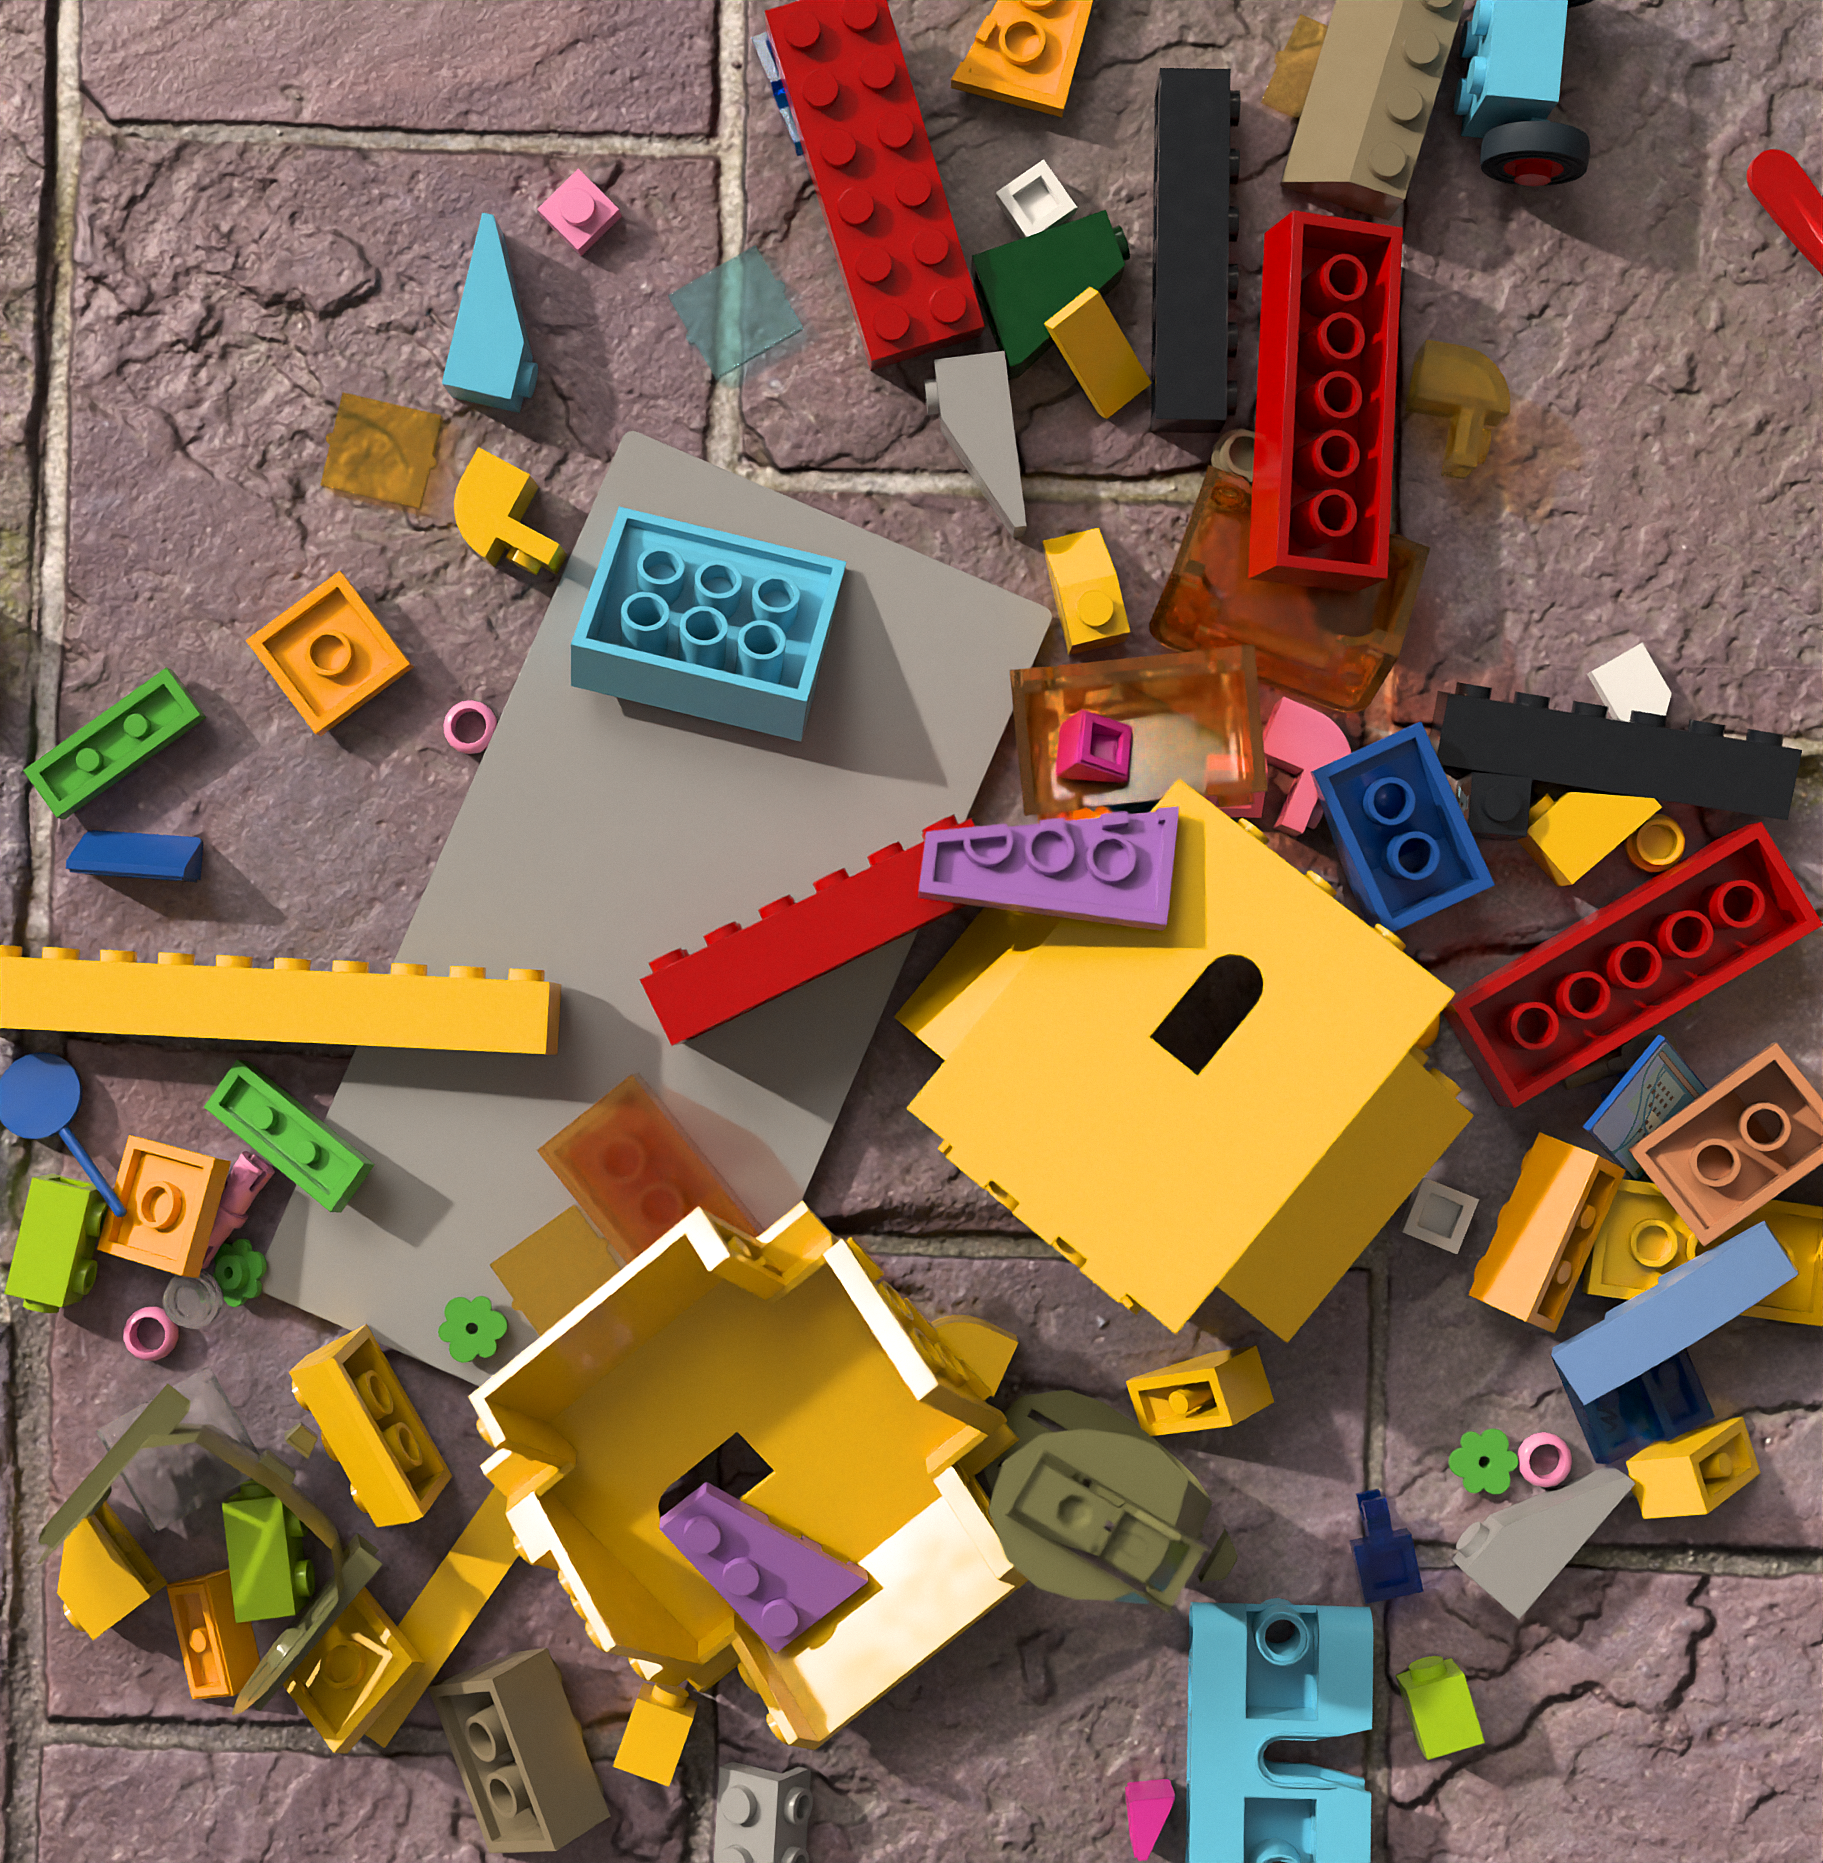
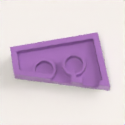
[659,1482,868,1653]

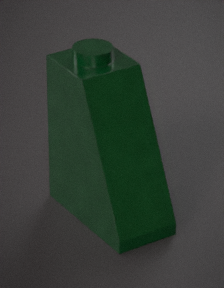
[971,210,1130,381]

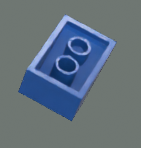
[1310,721,1495,933]

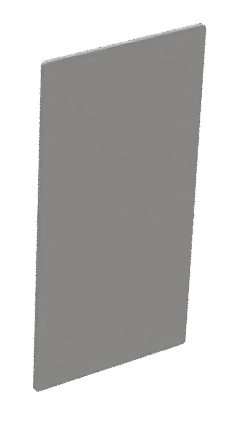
[259,431,1052,1387]

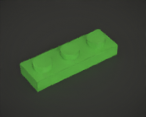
[23,667,207,820]
[204,1059,375,1213]

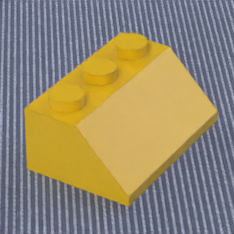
[289,1324,453,1527]

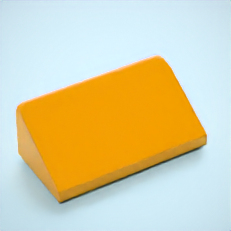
[166,1568,260,1700]

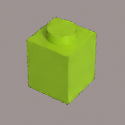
[1395,1656,1485,1760]

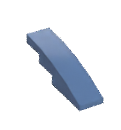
[1551,1220,1798,1405]

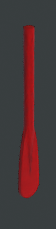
[1747,149,1823,275]

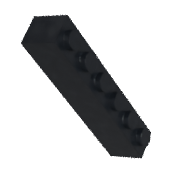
[1150,68,1241,433]
[1429,682,1802,820]

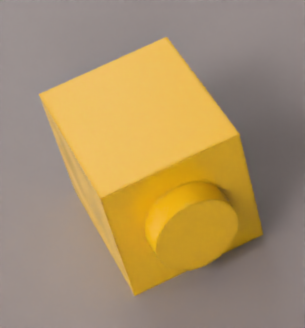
[613,1682,698,1787]

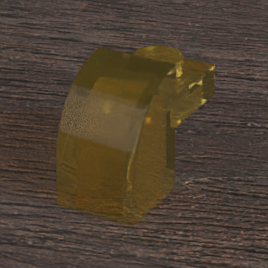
[1405,339,1510,479]

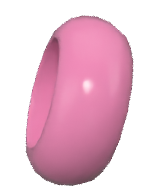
[443,700,497,754]
[123,1306,179,1361]
[1517,1432,1572,1488]

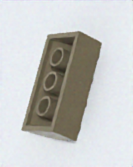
[1279,0,1465,220]

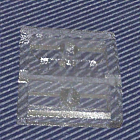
[96,1366,260,1533]

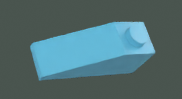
[442,212,538,413]

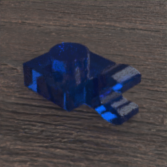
[1349,1488,1424,1604]

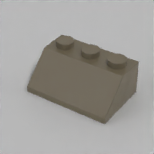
[428,1648,610,1853]

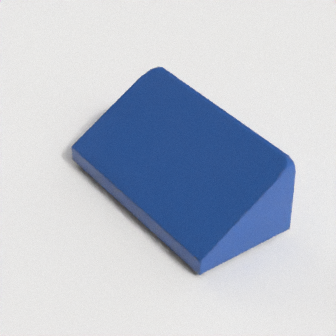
[66,830,203,883]

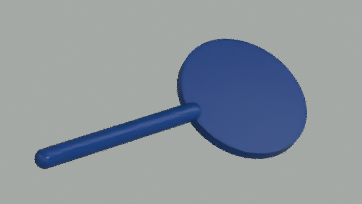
[0,1052,127,1218]

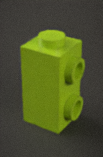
[4,1173,109,1313]
[222,1480,315,1623]

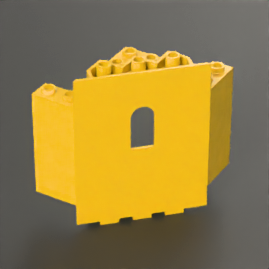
[894,778,1474,1343]
[469,1200,1029,1750]

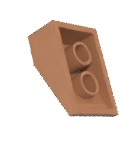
[1628,1043,1823,1247]

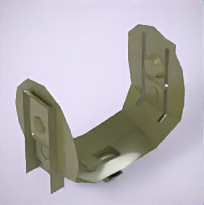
[36,1383,382,1715]
[984,1390,1238,1616]

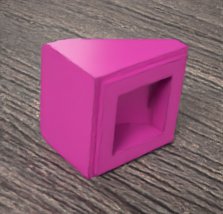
[1055,709,1133,783]
[1125,1779,1175,1861]

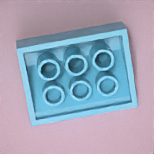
[571,506,847,742]

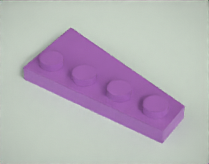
[918,806,1179,931]

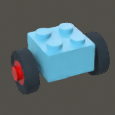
[1454,0,1593,186]

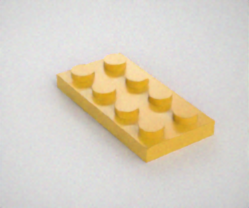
[1582,1179,1823,1327]

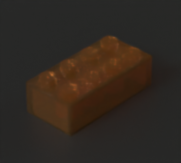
[536,1072,766,1265]

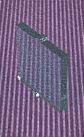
[668,245,804,380]

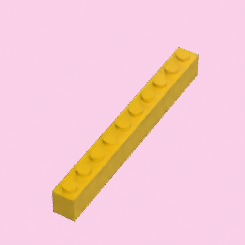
[0,945,561,1055]

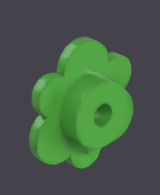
[212,1239,267,1307]
[438,1296,508,1363]
[1448,1428,1518,1494]

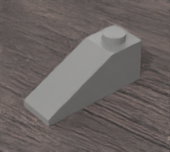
[924,351,1027,538]
[1452,1465,1635,1620]

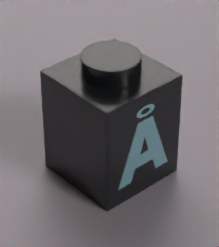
[1456,772,1532,841]

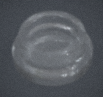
[163,1270,223,1329]

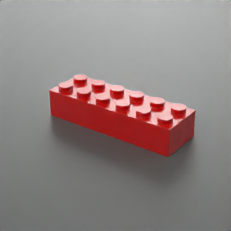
[765,0,985,371]
[1248,210,1403,592]
[639,815,975,1046]
[1442,822,1823,1108]

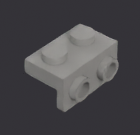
[714,1762,813,1863]

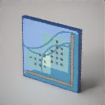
[1583,1035,1708,1181]

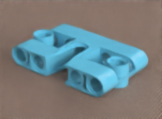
[1185,1598,1373,1863]

